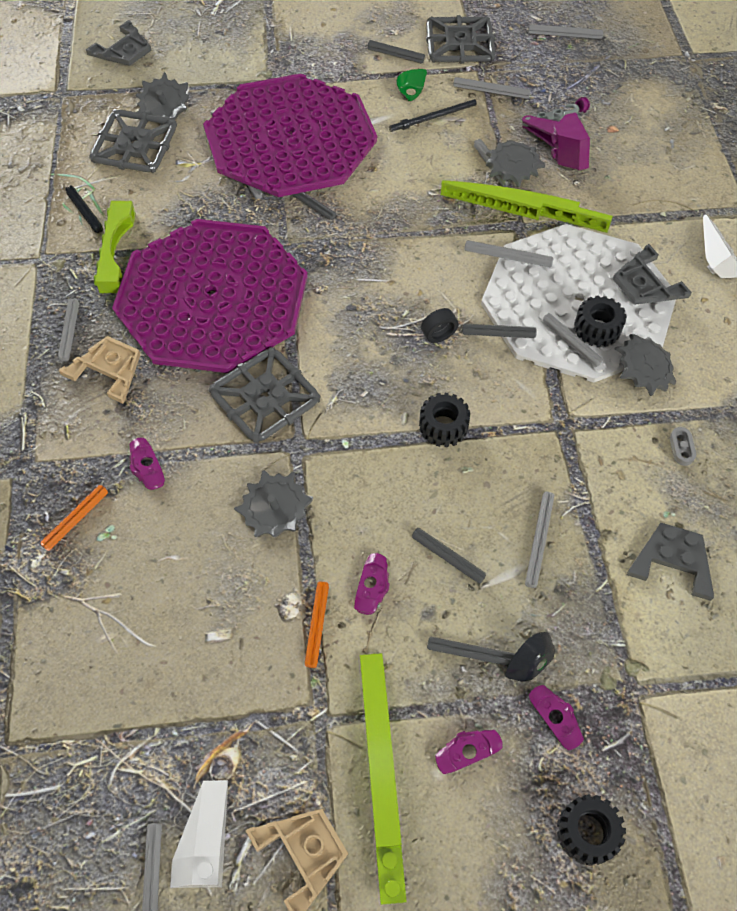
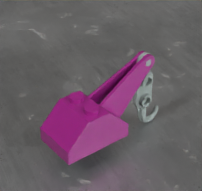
[522,104,590,170]

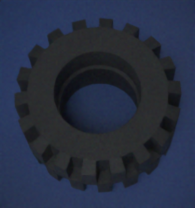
[574,295,627,347]
[419,392,471,447]
[557,794,626,866]

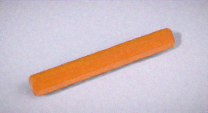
[40,485,108,551]
[305,581,329,668]

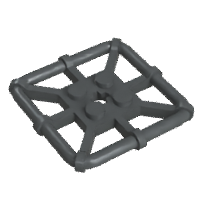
[426,15,495,64]
[89,109,177,173]
[209,347,321,443]

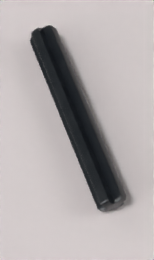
[65,185,103,233]

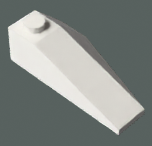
[703,215,737,278]
[170,780,228,888]

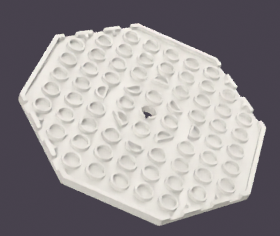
[481,224,676,383]

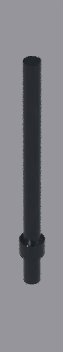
[389,99,477,132]

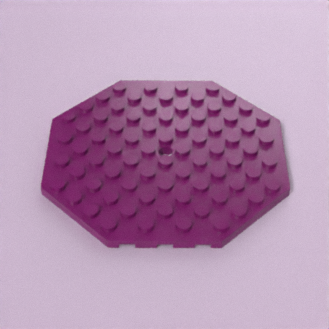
[203,73,378,197]
[112,219,308,373]

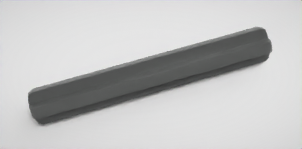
[367,40,425,63]
[293,192,336,220]
[462,324,537,338]
[412,528,486,584]
[427,636,515,666]

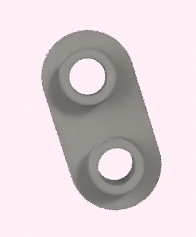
[670,427,696,466]

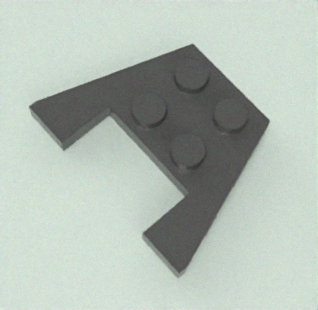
[86,20,152,66]
[613,244,692,305]
[627,523,714,601]

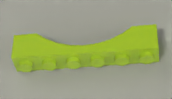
[94,201,136,293]

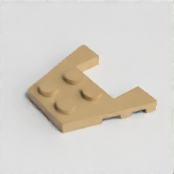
[59,336,141,404]
[246,809,349,911]

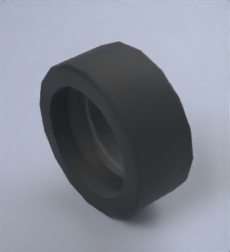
[421,308,459,343]

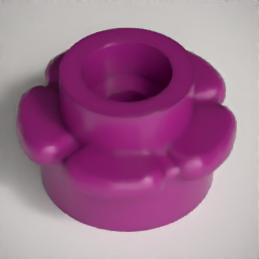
[575,97,590,113]

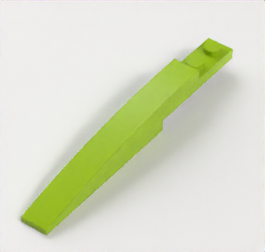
[440,180,613,233]
[360,653,407,905]

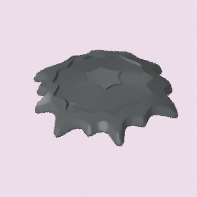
[136,72,189,125]
[486,140,545,187]
[614,334,676,396]
[234,470,313,538]

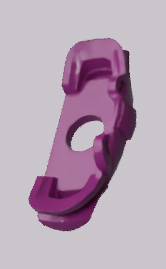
[129,437,165,490]
[354,553,390,615]
[529,685,584,750]
[435,729,503,774]

